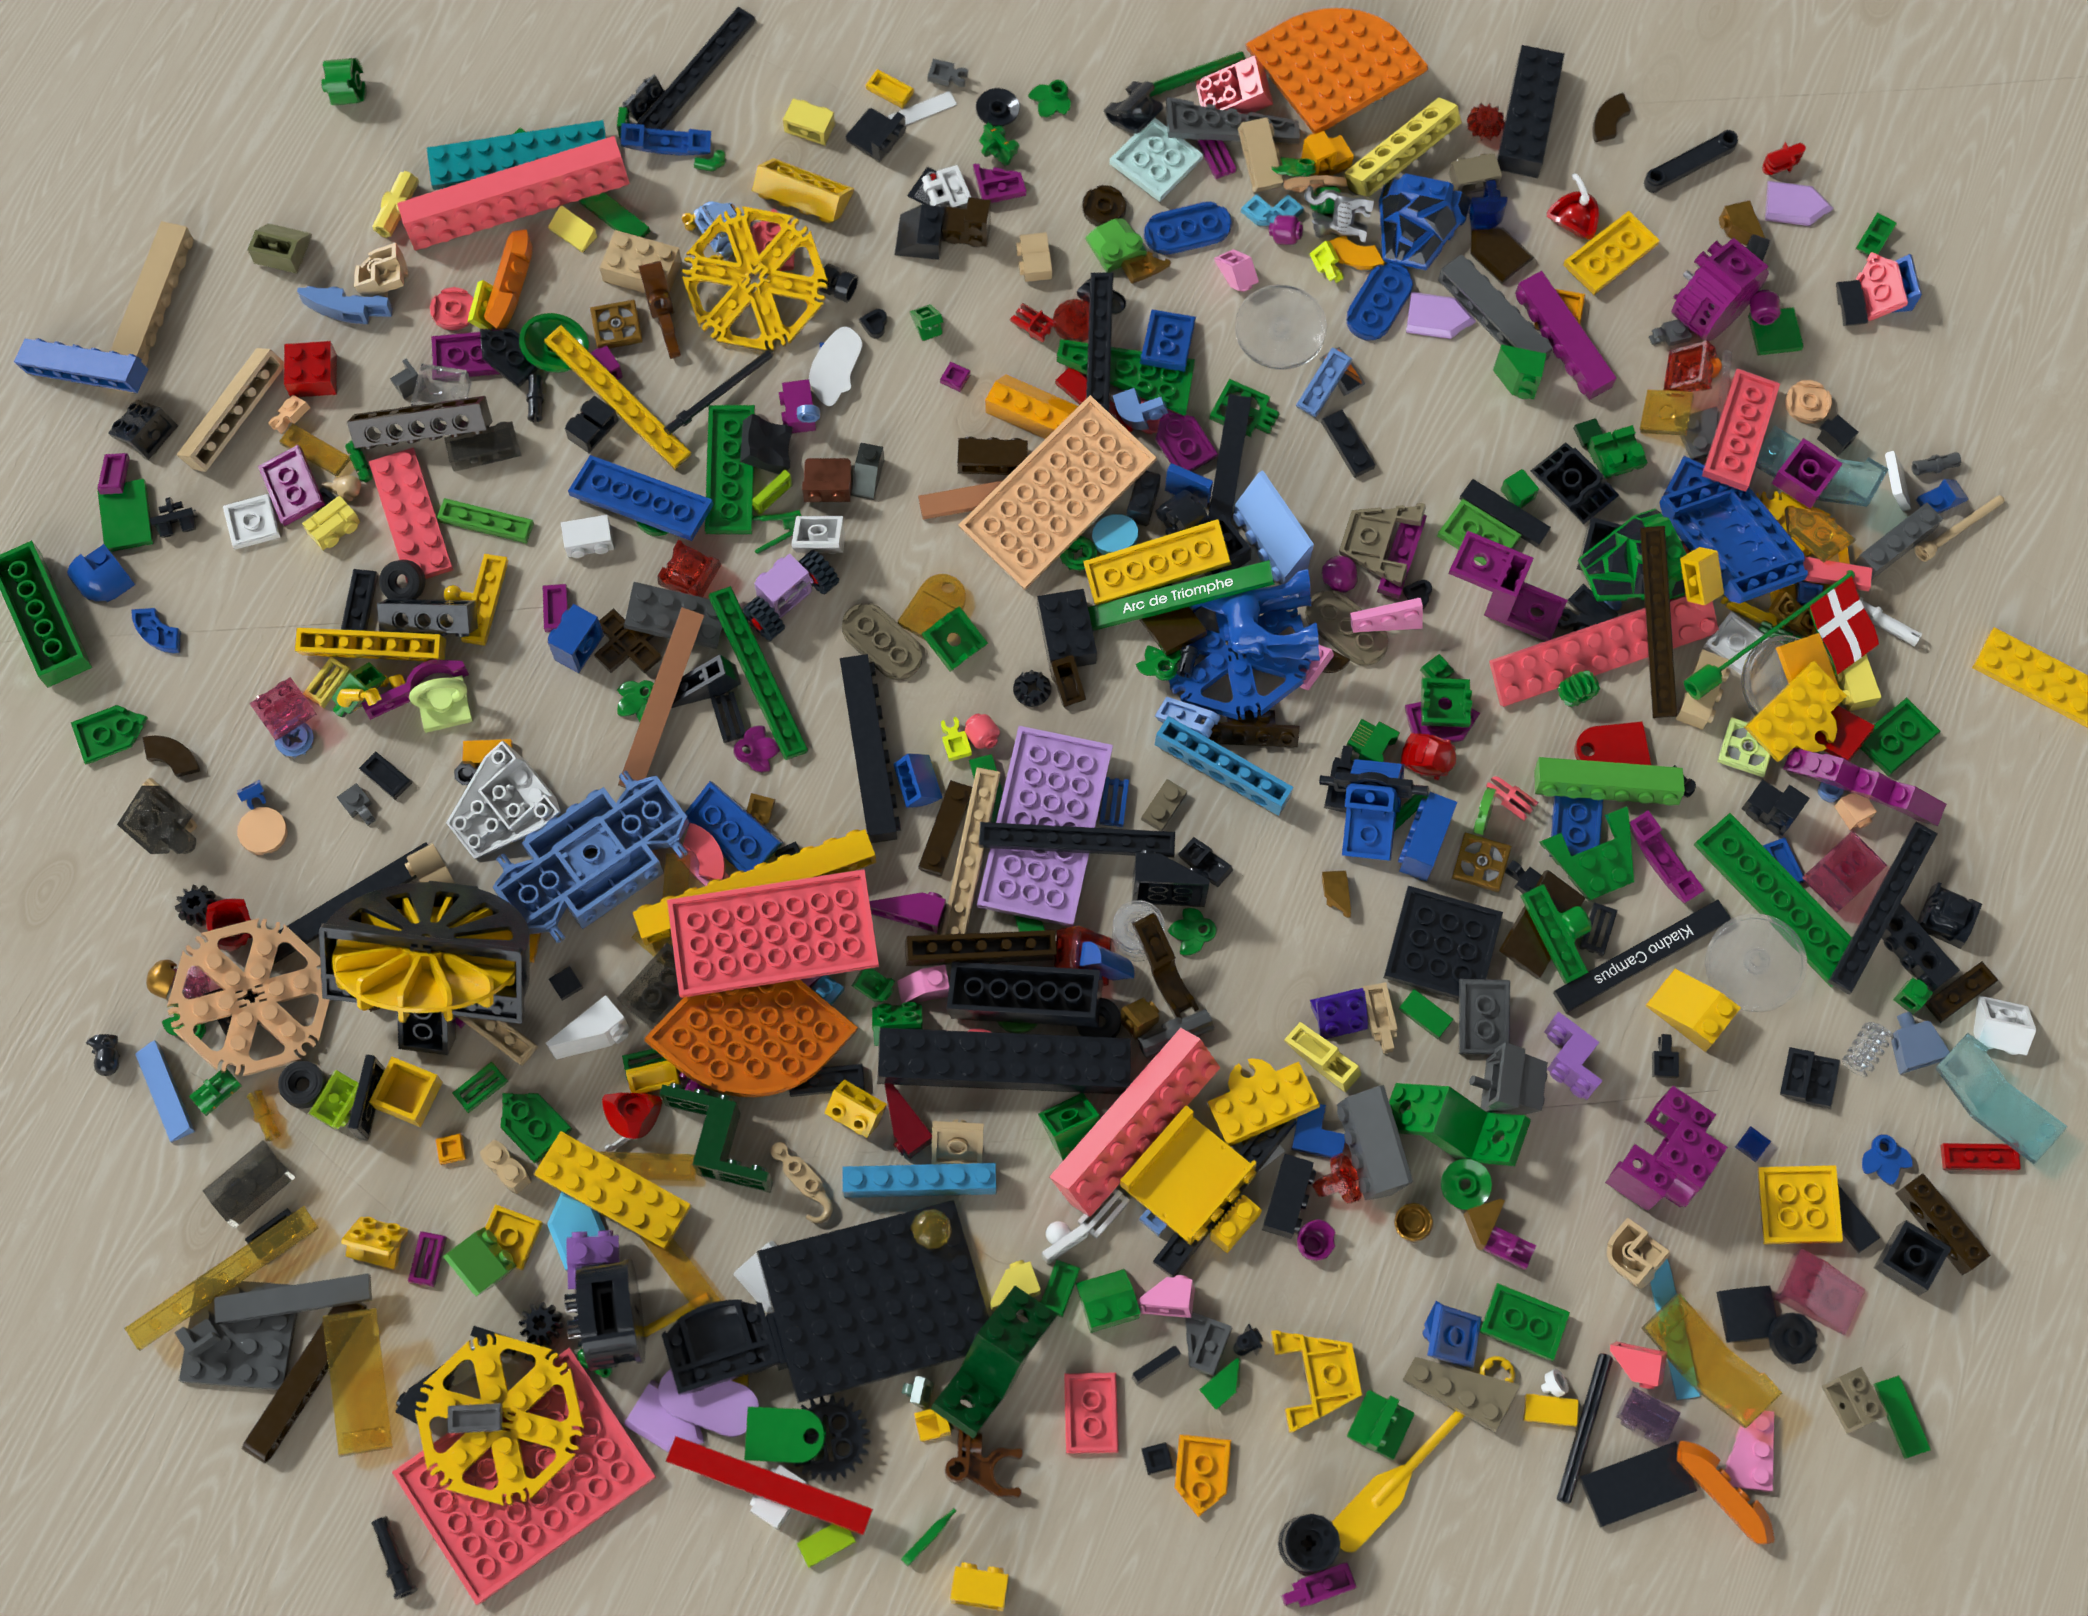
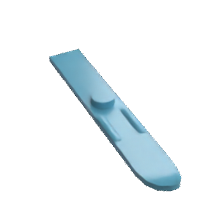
[1650,1259,1700,1400]

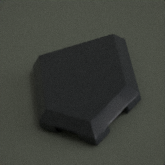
[480,329,540,388]

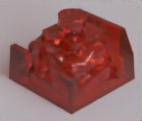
[1663,340,1717,398]
[657,539,721,598]

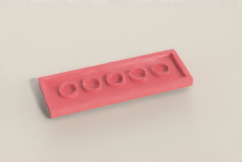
[1702,368,1780,492]
[369,447,453,584]

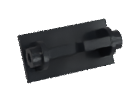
[622,75,664,121]
[1233,1323,1263,1356]

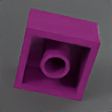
[1772,438,1843,509]

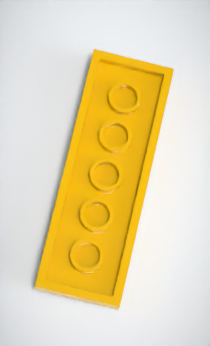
[1083,519,1231,605]
[1972,627,2088,728]
[533,1131,691,1250]

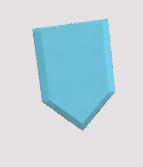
[547,1192,605,1271]

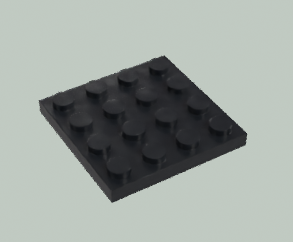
[1383,886,1503,1000]

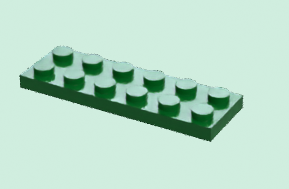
[705,405,755,535]

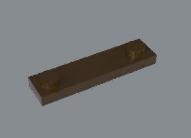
[918,780,973,876]

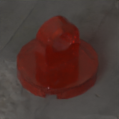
[1053,299,1090,342]
[1313,1153,1362,1204]

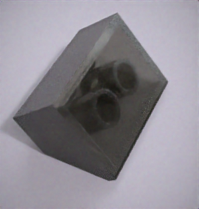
[203,1140,295,1228]

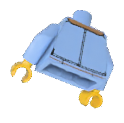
[682,201,753,260]

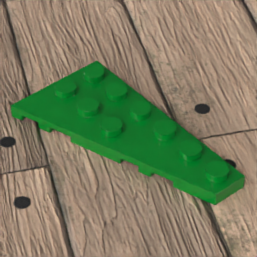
[1056,339,1195,416]

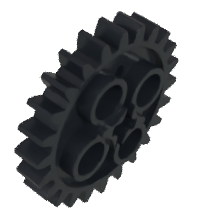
[794,1395,871,1483]

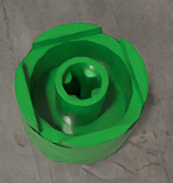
[321,58,366,105]

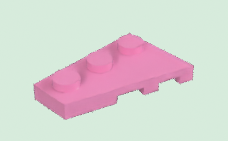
[1350,598,1423,632]
[1725,1409,1774,1492]

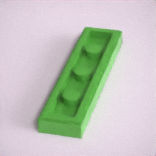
[437,498,534,544]

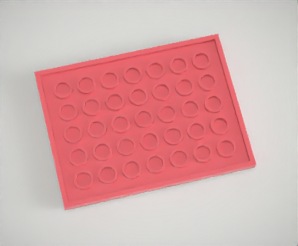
[392,1347,656,1605]

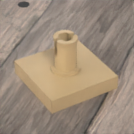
[932,1119,984,1164]

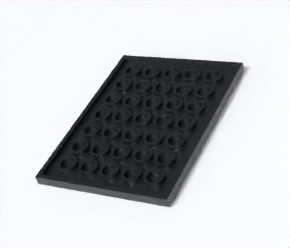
[757,1200,989,1403]

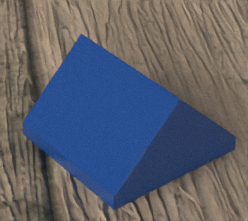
[1891,254,1922,313]

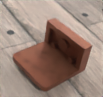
[802,458,851,502]

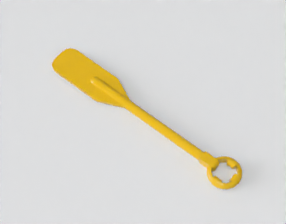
[1332,1356,1515,1553]

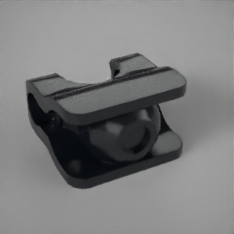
[1103,81,1164,134]

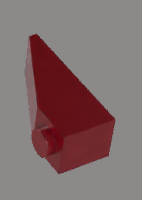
[884,1083,932,1159]

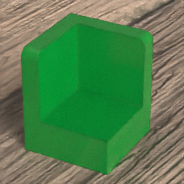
[1501,469,1539,508]

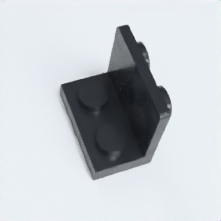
[108,400,178,460]

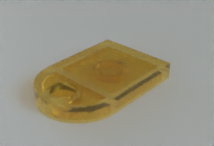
[897,574,966,641]

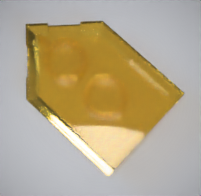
[1788,507,1856,563]

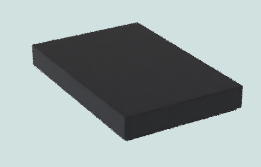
[348,1054,385,1141]

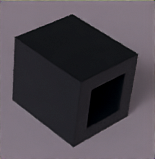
[1817,415,1859,457]

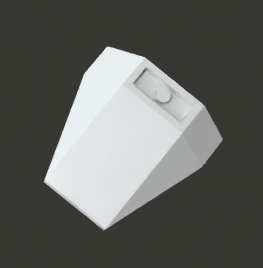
[446,741,561,859]

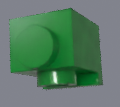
[1893,977,1933,1015]

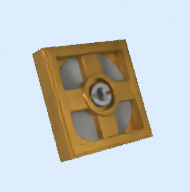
[590,299,643,349]
[1451,832,1512,892]

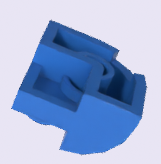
[67,544,135,602]

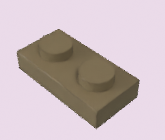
[1141,779,1187,831]

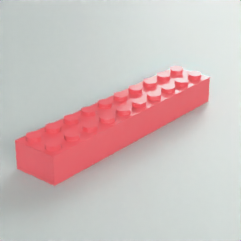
[397,136,630,251]

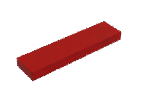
[1055,367,1134,432]

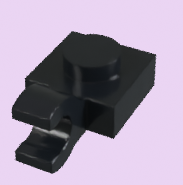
[1557,609,1601,631]
[1505,860,1542,894]
[1652,1034,1679,1079]

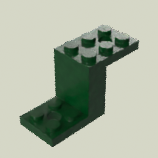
[660,1083,773,1193]
[931,1286,1058,1439]

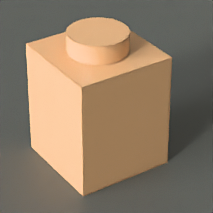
[1834,793,1877,830]

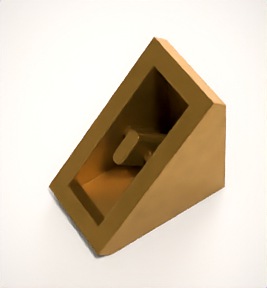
[1463,1198,1505,1251]

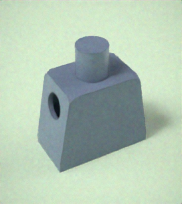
[1891,1011,1951,1075]

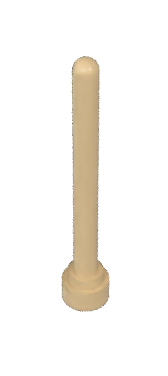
[1915,495,2005,562]

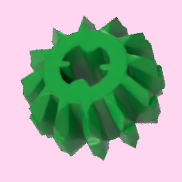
[1557,671,1600,707]

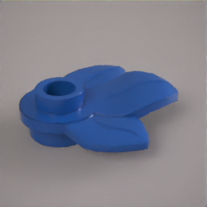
[1862,1134,1912,1185]

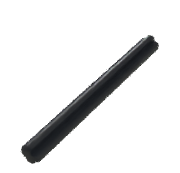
[1557,1353,1613,1504]

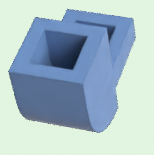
[1113,388,1168,430]

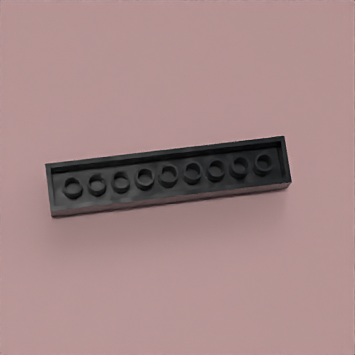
[877,1028,1131,1094]

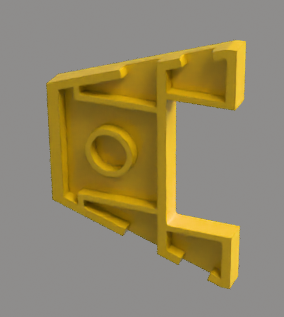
[1271,1330,1362,1433]

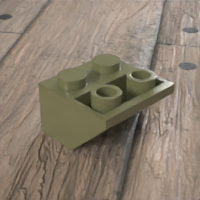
[247,223,312,274]

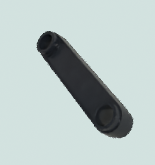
[1644,130,1738,193]

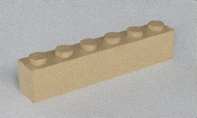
[177,348,284,472]

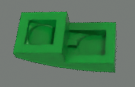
[1855,212,1897,256]

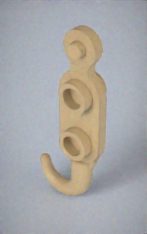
[770,1142,833,1224]

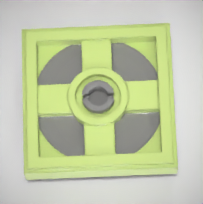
[1717,717,1771,777]

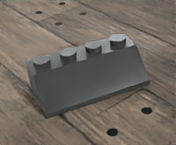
[1337,1085,1413,1201]

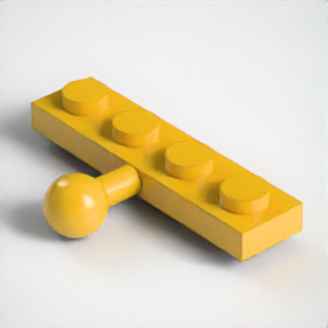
[443,554,509,646]

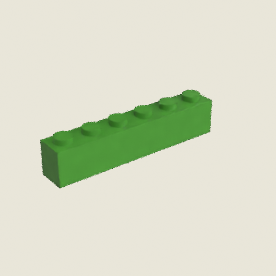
[1534,757,1685,806]

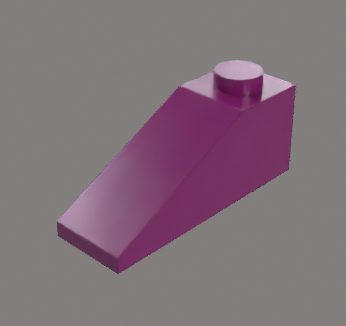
[869,892,946,933]

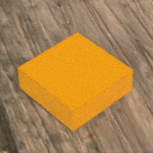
[436,1133,466,1165]

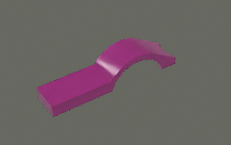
[361,659,469,720]

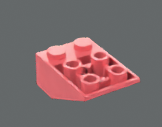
[1195,56,1273,114]

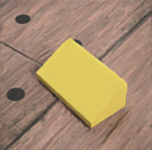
[548,205,597,253]

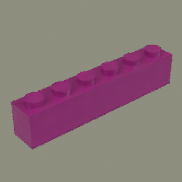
[1515,271,1617,400]

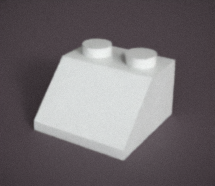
[792,516,845,554]
[1974,995,2036,1055]

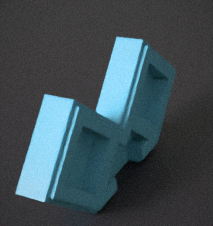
[1241,194,1304,226]

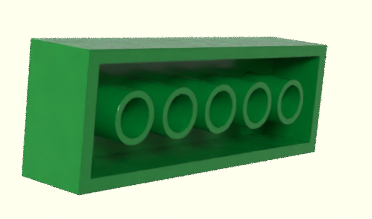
[0,540,93,688]

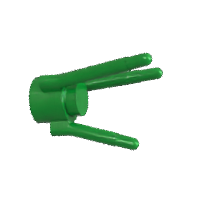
[753,510,801,554]

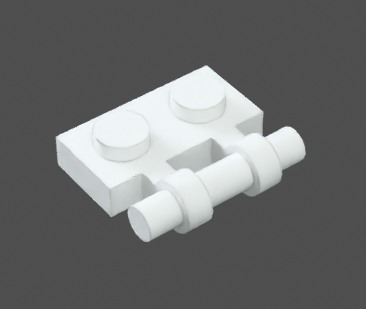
[922,165,971,215]

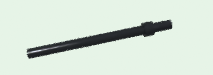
[664,350,773,435]

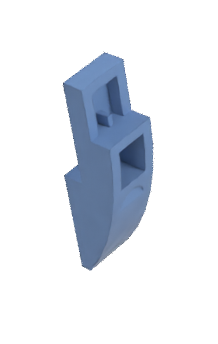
[297,286,393,324]

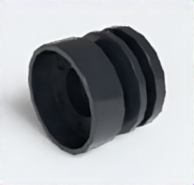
[1277,1514,1340,1573]

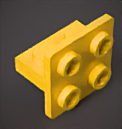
[341,1217,408,1269]

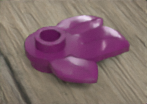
[733,725,780,772]

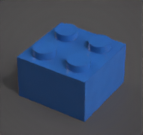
[548,604,604,673]

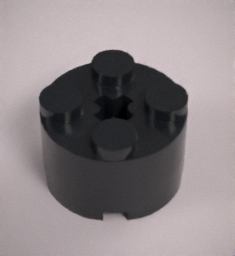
[1156,490,1210,535]

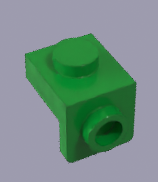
[851,968,895,1002]

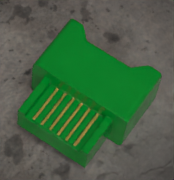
[1346,719,1400,762]

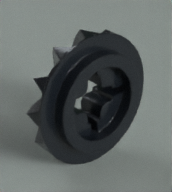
[1013,669,1051,707]

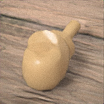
[321,476,361,502]

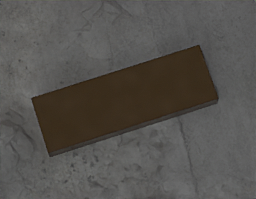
[1925,961,1998,1023]

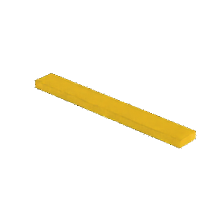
[544,325,691,470]

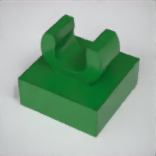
[1420,654,1454,679]

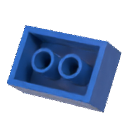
[1398,792,1457,882]

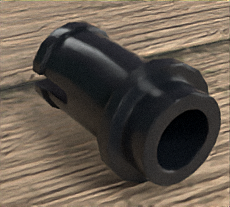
[1177,646,1199,678]

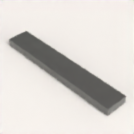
[214,1273,372,1325]

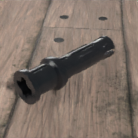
[371,1516,417,1600]

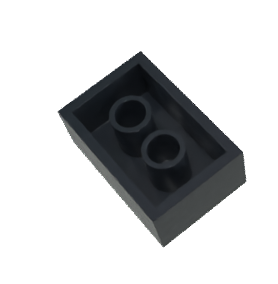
[1037,588,1097,671]

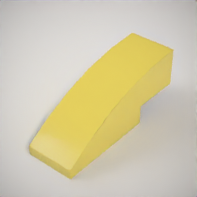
[1284,1022,1361,1093]

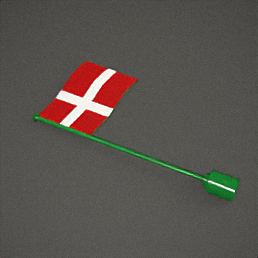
[1684,570,1879,700]

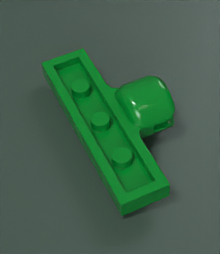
[1520,884,1592,984]

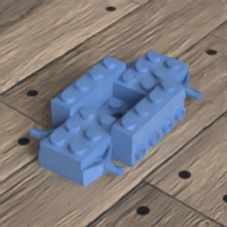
[493,771,689,943]

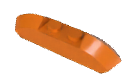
[484,229,532,330]
[1677,1441,1774,1544]

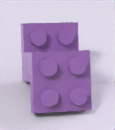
[1544,1011,1602,1100]

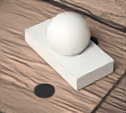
[1042,1221,1089,1264]

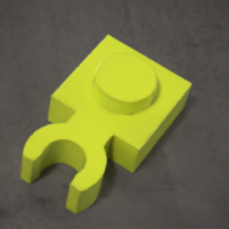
[941,717,972,762]

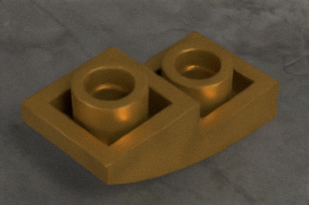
[1768,591,1816,637]

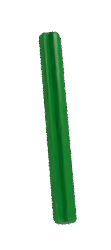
[1149,51,1246,97]

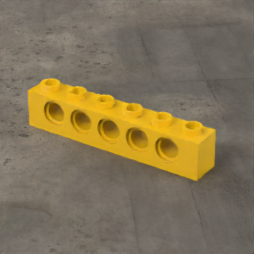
[295,627,446,662]

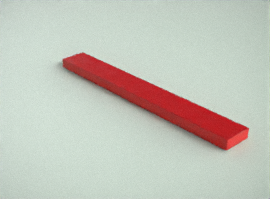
[666,1436,873,1535]

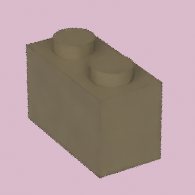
[1449,153,1502,194]

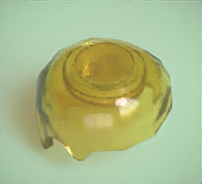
[911,1209,952,1249]

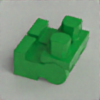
[1586,425,1648,479]

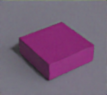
[940,361,971,392]

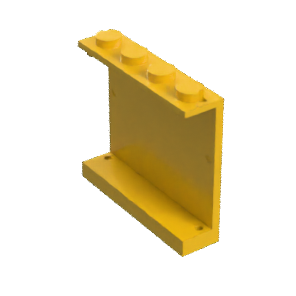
[1120,1105,1257,1245]

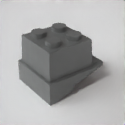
[1469,1043,1548,1115]

